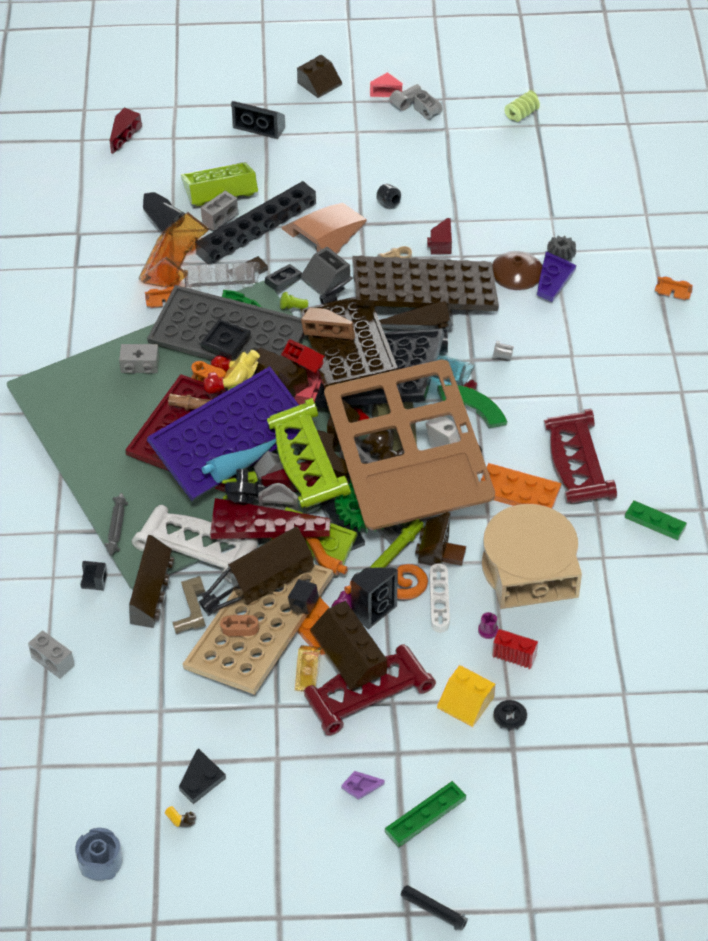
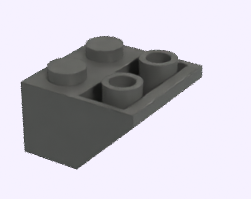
[301,247,350,295]

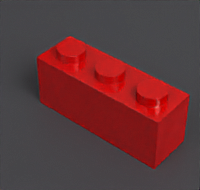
[281,339,325,373]

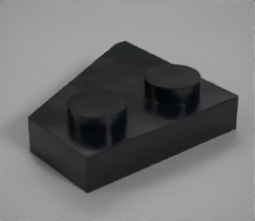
[179,748,226,804]

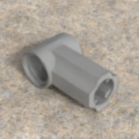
[389,84,422,111]

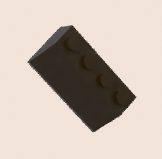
[228,526,315,605]
[129,535,175,628]
[310,600,387,691]

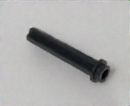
[400,885,468,931]

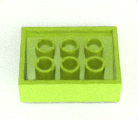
[181,162,258,206]

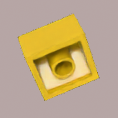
[437,665,495,727]

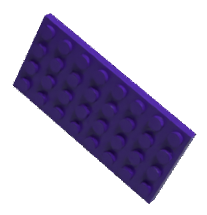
[147,366,301,501]

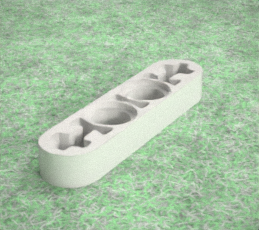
[430,563,450,633]

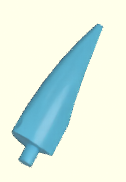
[202,439,276,483]

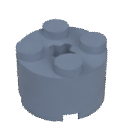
[75,827,123,880]

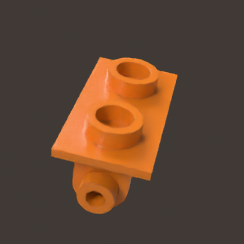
[655,276,693,300]
[145,286,174,308]

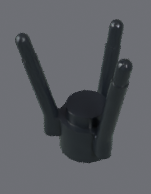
[319,276,353,304]
[199,568,242,614]

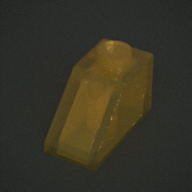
[295,645,322,691]

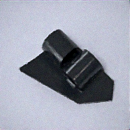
[143,192,185,234]

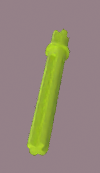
[369,519,424,568]

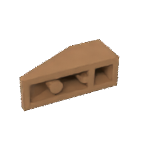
[301,308,355,339]

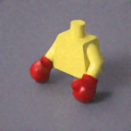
[203,350,260,394]

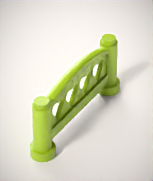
[267,398,351,508]

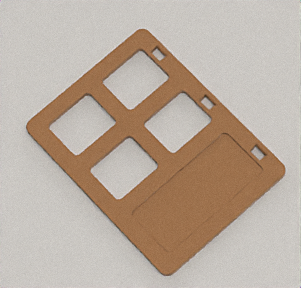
[324,360,495,530]

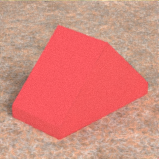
[370,72,403,97]

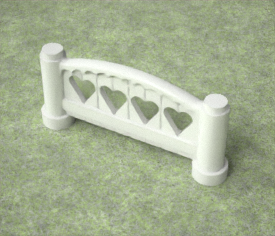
[132,505,258,583]

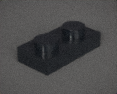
[264,264,302,291]

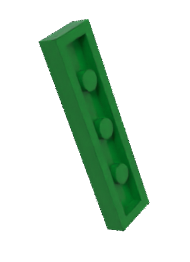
[385,781,466,848]

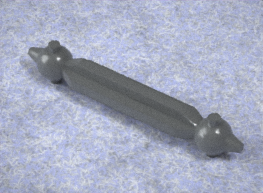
[104,493,128,556]

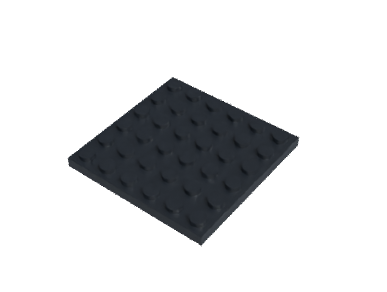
[315,329,444,407]

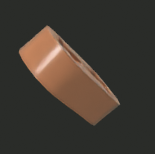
[220,615,260,636]

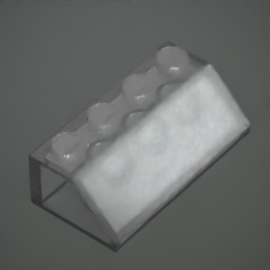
[184,262,260,290]

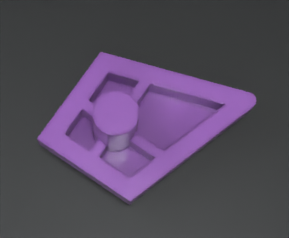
[341,771,385,799]

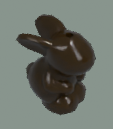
[360,429,404,461]

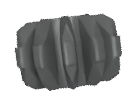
[547,235,576,261]

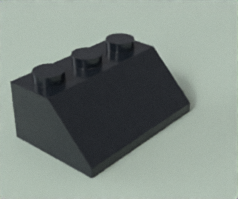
[231,101,285,139]
[351,568,398,630]

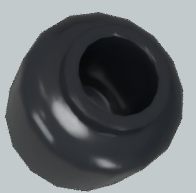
[376,183,401,208]

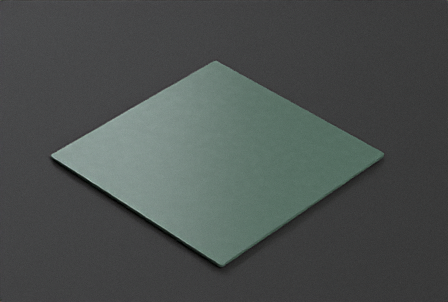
[6,280,371,590]

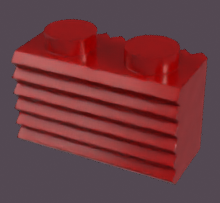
[492,629,539,669]

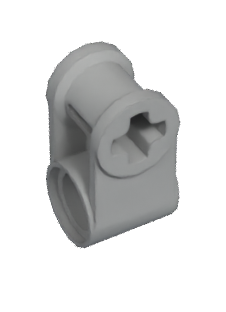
[413,90,443,120]

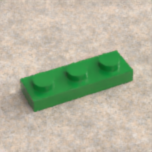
[625,500,687,541]

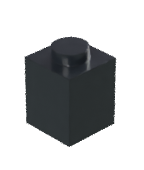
[288,579,319,615]

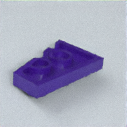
[537,251,577,302]

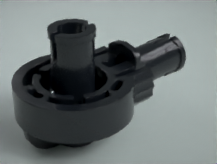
[225,469,268,504]

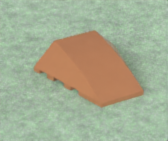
[282,203,367,254]

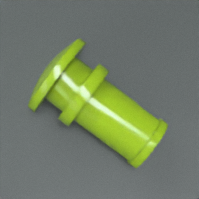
[280,292,308,309]

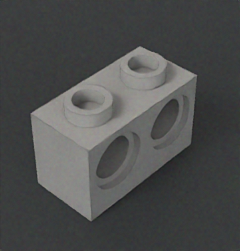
[201,191,238,231]
[28,630,75,679]

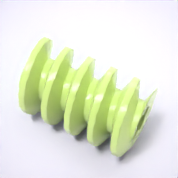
[504,90,540,122]

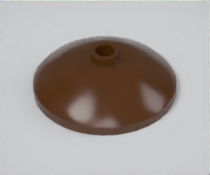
[492,251,543,290]

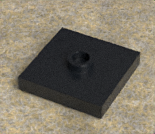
[200,319,251,360]

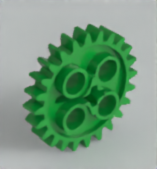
[335,479,384,533]

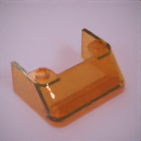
[138,212,209,288]

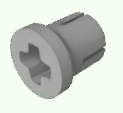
[492,341,514,360]

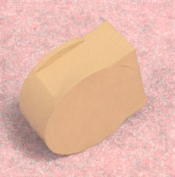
[482,504,582,609]

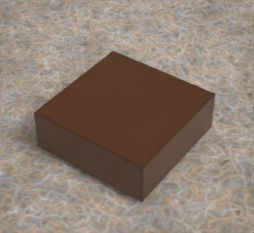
[443,542,467,565]

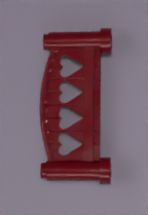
[543,408,617,504]
[304,644,436,736]

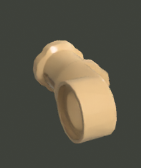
[377,246,412,258]

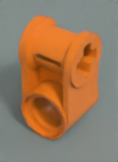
[191,361,226,382]

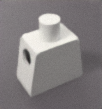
[425,416,463,448]

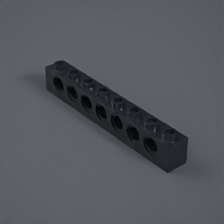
[195,181,316,265]

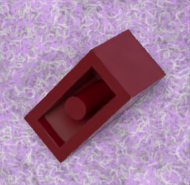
[427,218,452,255]

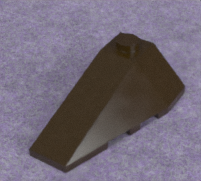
[379,301,454,331]
[254,347,309,397]

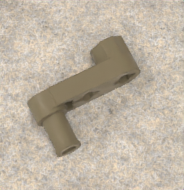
[172,576,206,634]

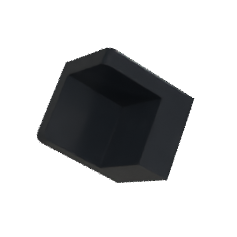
[80,561,108,591]

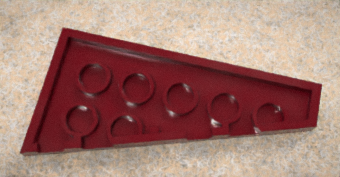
[210,498,330,539]

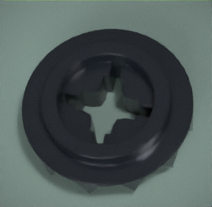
[493,700,527,731]

